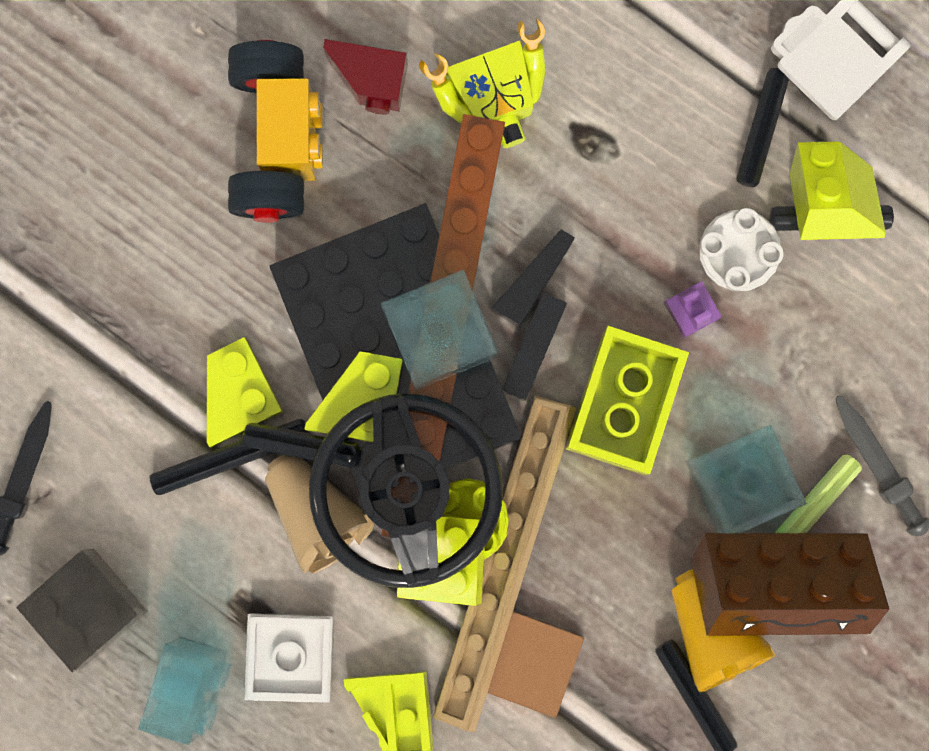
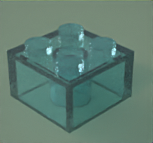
[381,270,498,390]
[685,425,807,533]
[138,636,231,745]

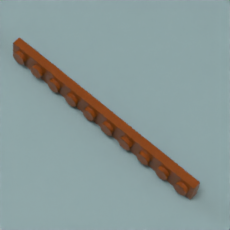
[381,114,505,537]

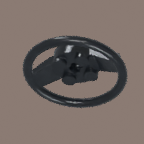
[309,394,503,588]

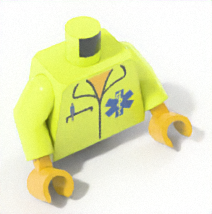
[419,17,546,148]

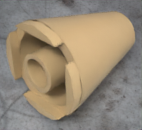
[265,454,374,574]

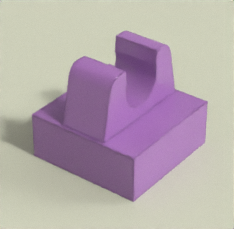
[664,281,722,338]

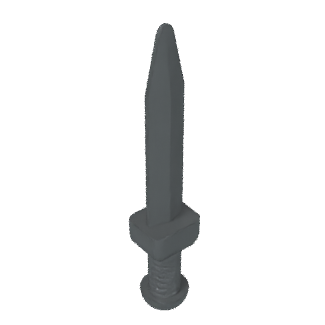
[835,396,929,537]

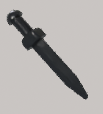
[0,401,52,556]

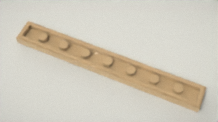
[433,396,577,732]

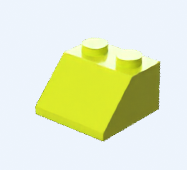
[789,141,886,240]

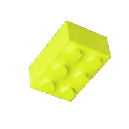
[565,326,689,475]

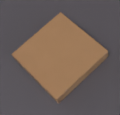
[487,611,584,718]

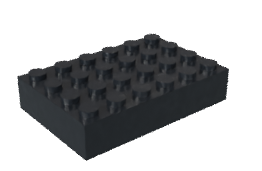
[269,203,522,493]

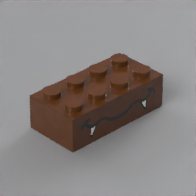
[691,533,890,636]

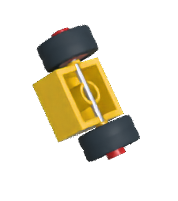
[228,40,323,223]

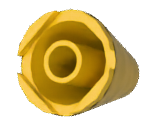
[671,569,775,693]

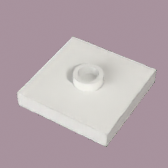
[245,613,334,703]

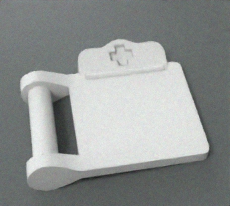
[771,0,912,121]

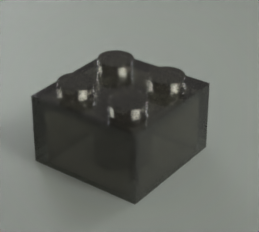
[16,548,148,673]

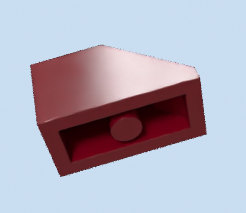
[323,39,408,115]

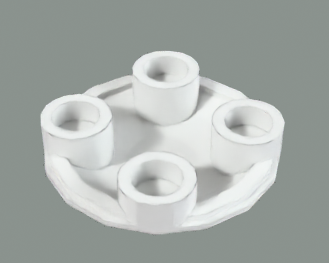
[699,208,783,291]

